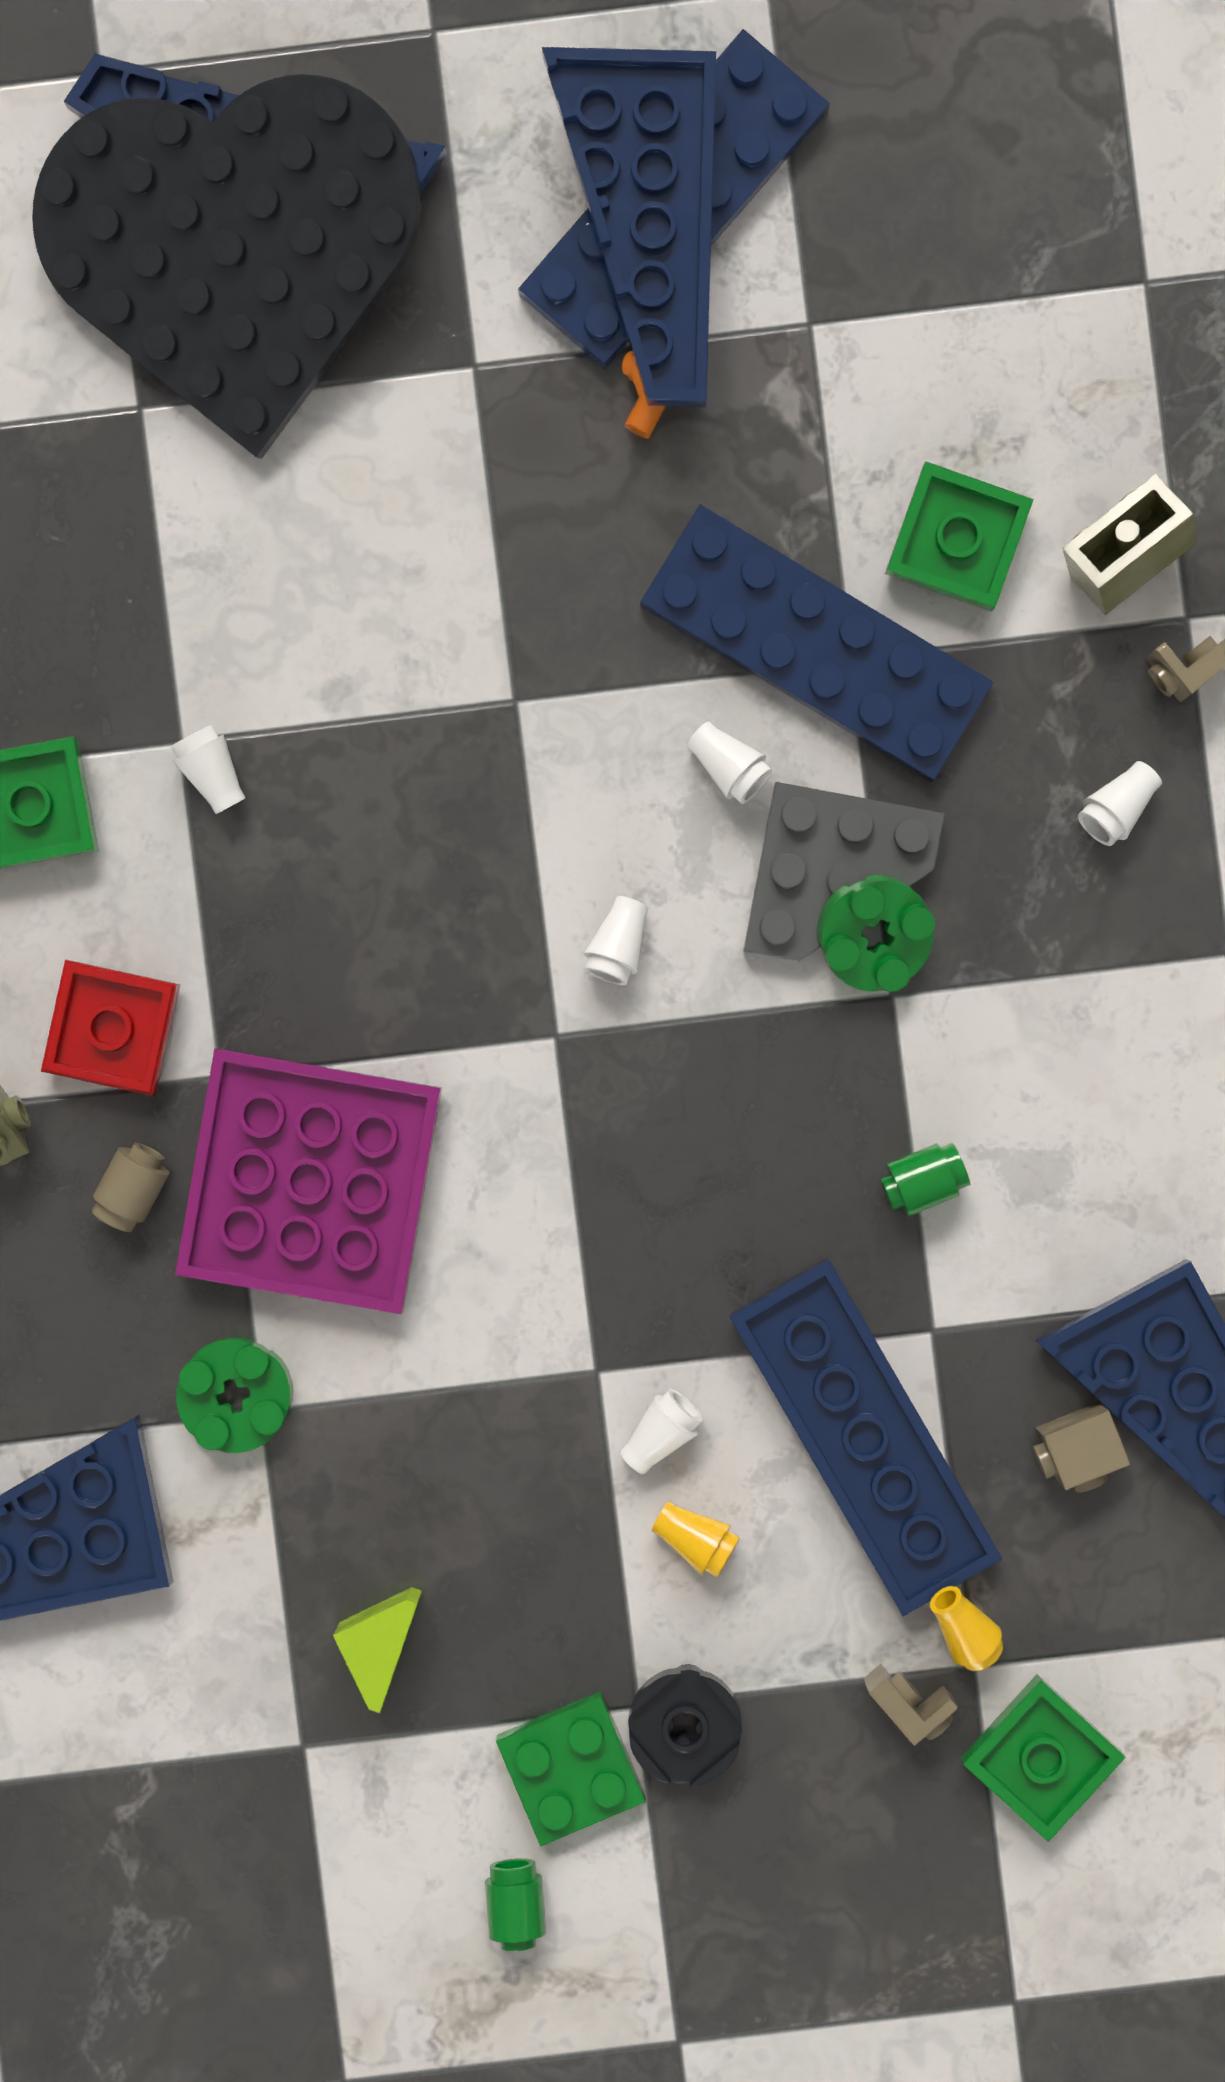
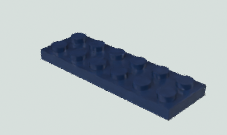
[518,29,830,369]
[640,504,994,782]
[729,1258,1003,1616]

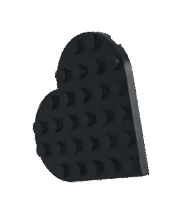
[32,74,422,459]

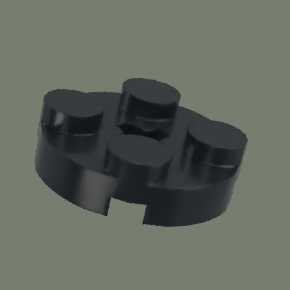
[628,1664,742,1786]

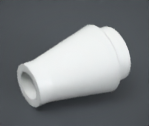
[687,721,772,804]
[171,724,245,814]
[1078,761,1162,846]
[583,896,648,985]
[620,1389,703,1474]

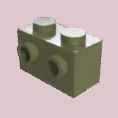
[1062,474,1197,615]

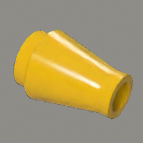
[651,1501,740,1578]
[930,1586,1003,1671]

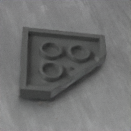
[743,782,945,962]

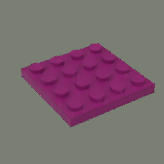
[175,1049,442,1314]

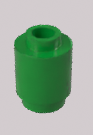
[880,1143,971,1217]
[485,1858,546,1951]

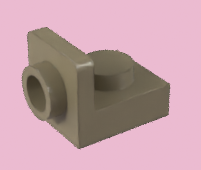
[1146,636,1225,703]
[863,1664,958,1746]

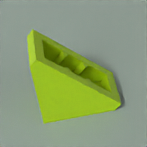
[333,1587,422,1713]

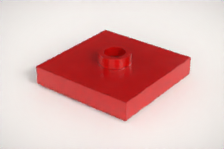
[41,960,180,1096]

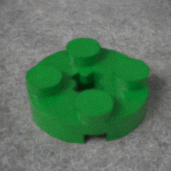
[817,875,935,992]
[176,1336,293,1453]

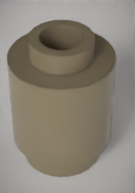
[91,1142,170,1232]

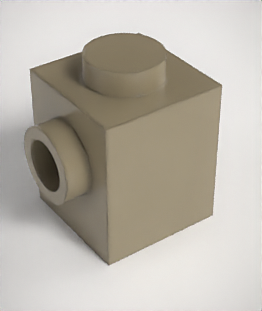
[1032,1402,1131,1492]

